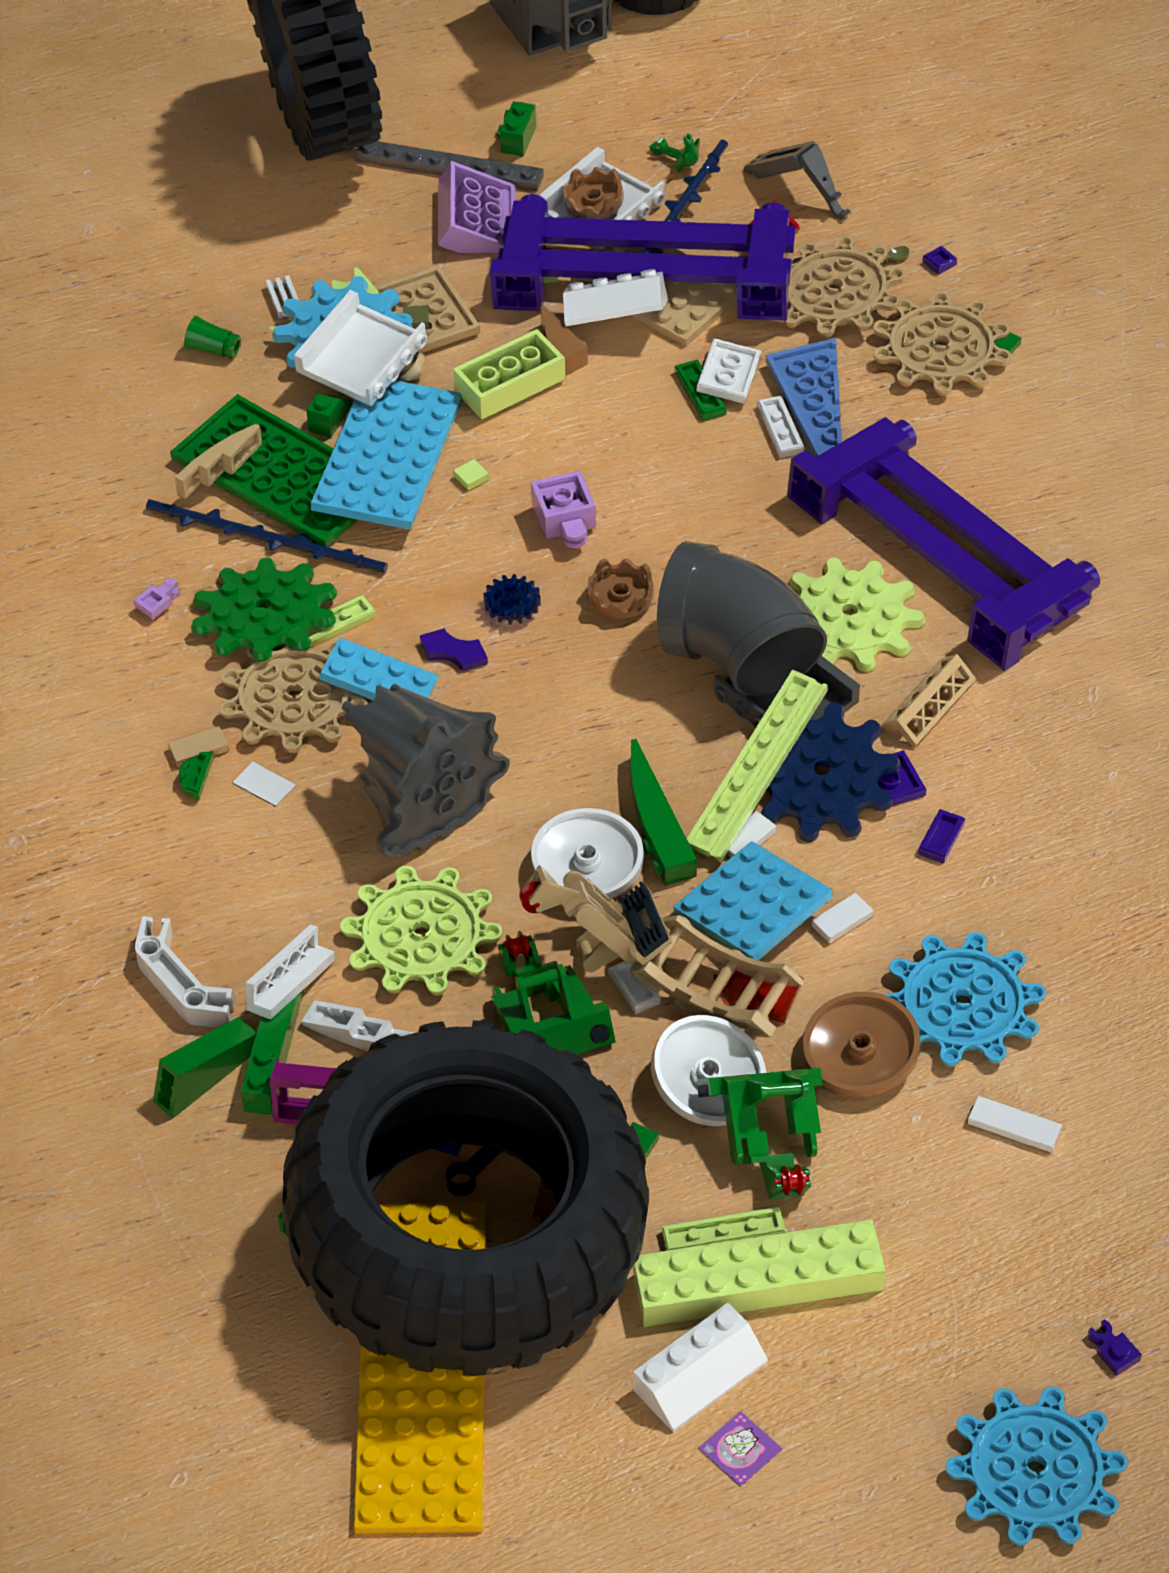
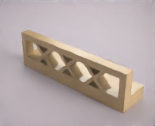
[881,654,976,746]

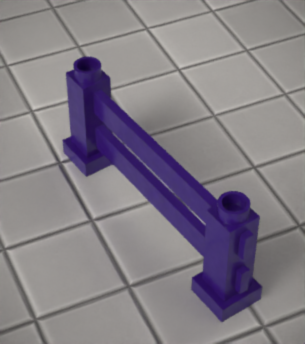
[490,194,796,321]
[787,417,1100,671]

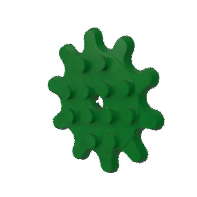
[191,557,337,662]

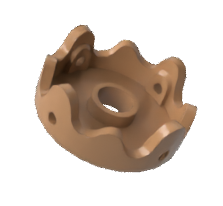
[563,167,624,219]
[588,558,654,619]

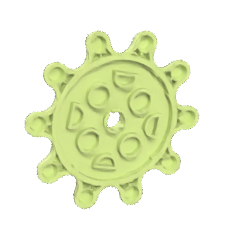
[789,558,926,672]
[340,866,503,996]

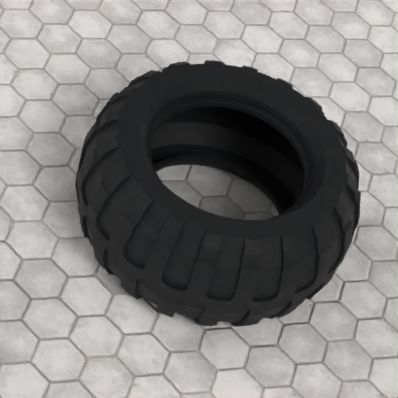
[282,1020,649,1376]

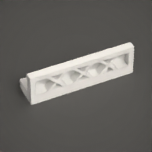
[246,924,335,1020]

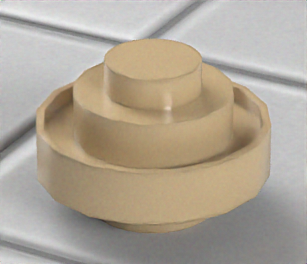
[397,350,425,382]

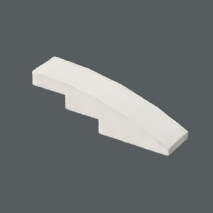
[301,1000,415,1052]

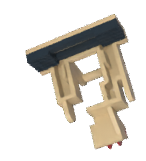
[519,865,673,972]

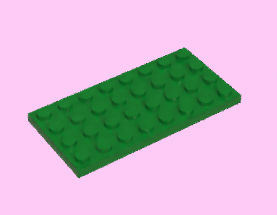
[170,394,357,547]

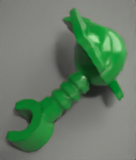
[649,133,700,172]

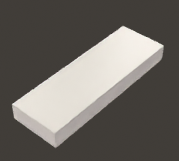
[757,396,804,459]
[968,1096,1062,1153]

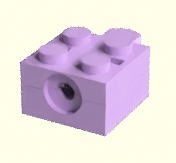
[531,471,596,548]

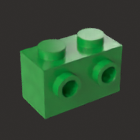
[497,101,536,157]

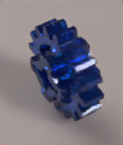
[483,574,541,625]

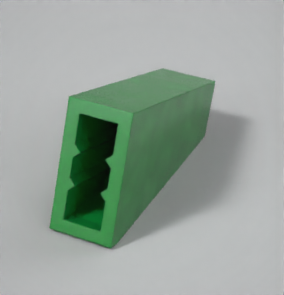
[153,1017,256,1118]

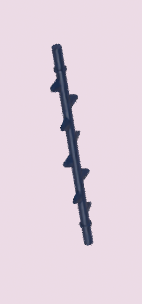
[642,139,728,254]
[146,499,388,573]

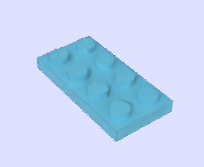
[319,637,439,701]

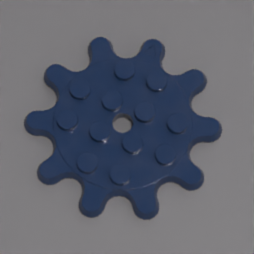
[761,702,900,842]

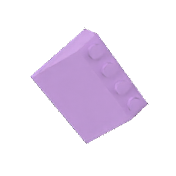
[438,161,515,253]

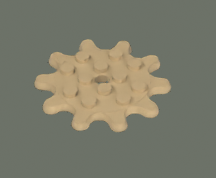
[784,236,905,338]
[873,292,1011,396]
[219,641,368,754]

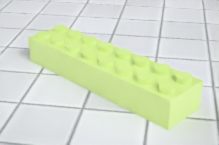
[633,1220,886,1327]

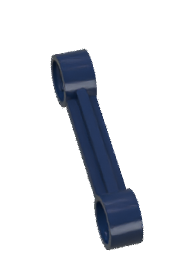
[446,1146,502,1196]

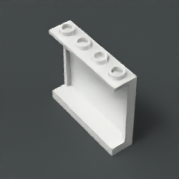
[539,147,665,250]
[294,290,427,406]

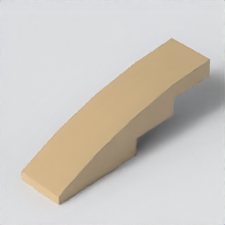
[175,424,262,499]

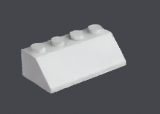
[563,269,668,327]
[633,1303,768,1433]

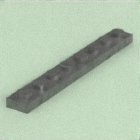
[355,141,544,191]

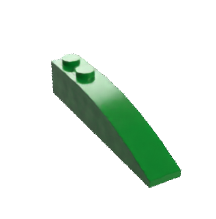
[631,739,697,886]
[241,989,304,1115]

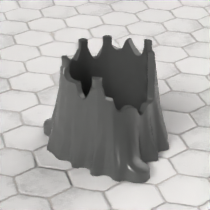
[342,684,510,857]

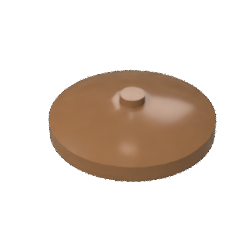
[803,992,921,1097]

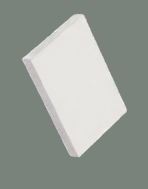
[696,339,762,404]

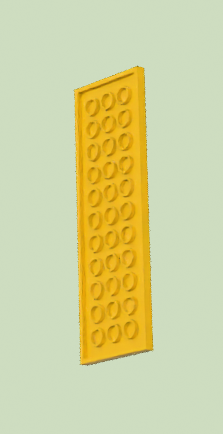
[354,1202,486,1534]

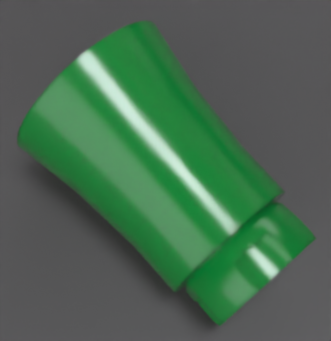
[184,315,242,359]

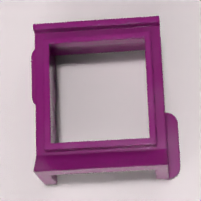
[270,1059,336,1124]

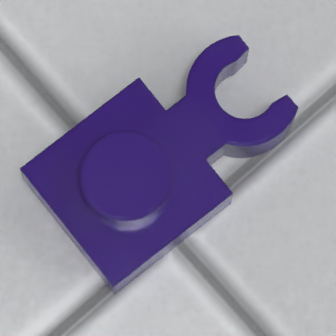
[1088,1320,1142,1376]

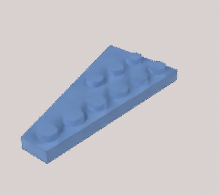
[766,338,842,457]

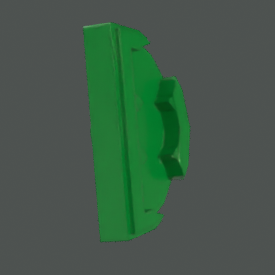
[179,752,214,799]

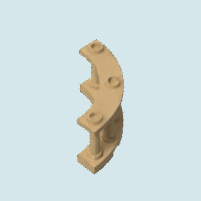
[629,915,805,1037]

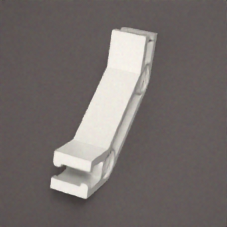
[135,916,235,1028]

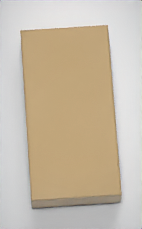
[168,726,229,768]

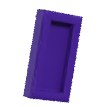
[918,809,965,863]

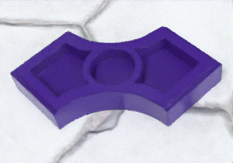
[419,628,488,671]

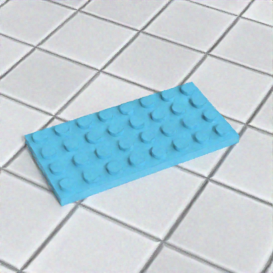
[311,381,462,530]

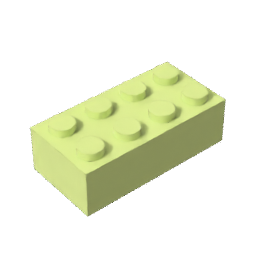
[453,329,565,420]

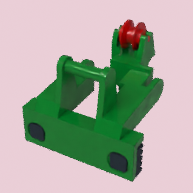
[491,931,616,1054]
[697,1068,823,1200]

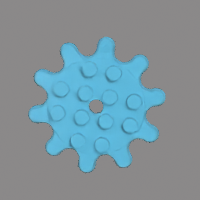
[272,276,413,368]
[886,932,1046,1067]
[945,1387,1128,1546]

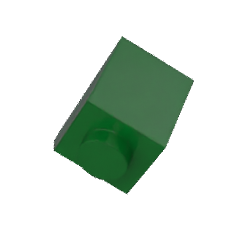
[306,393,353,438]

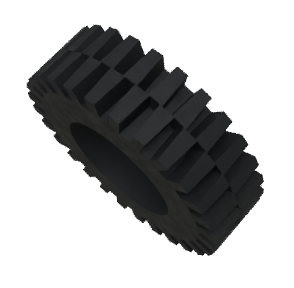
[247,0,382,161]

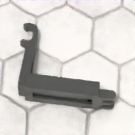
[744,141,851,219]

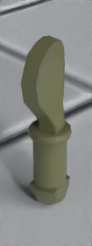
[881,246,910,264]

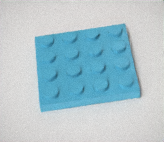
[673,841,833,960]

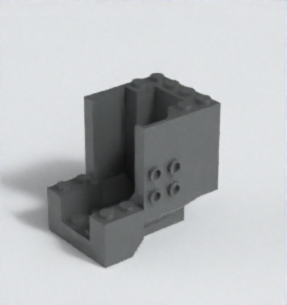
[490,0,612,56]

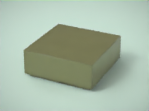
[403,305,430,329]

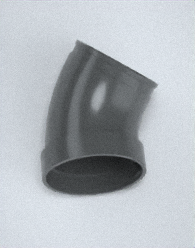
[657,541,827,696]

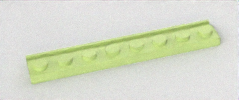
[687,670,828,862]

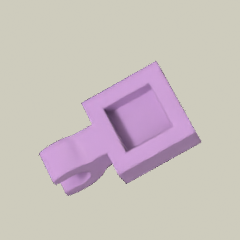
[133,577,180,620]

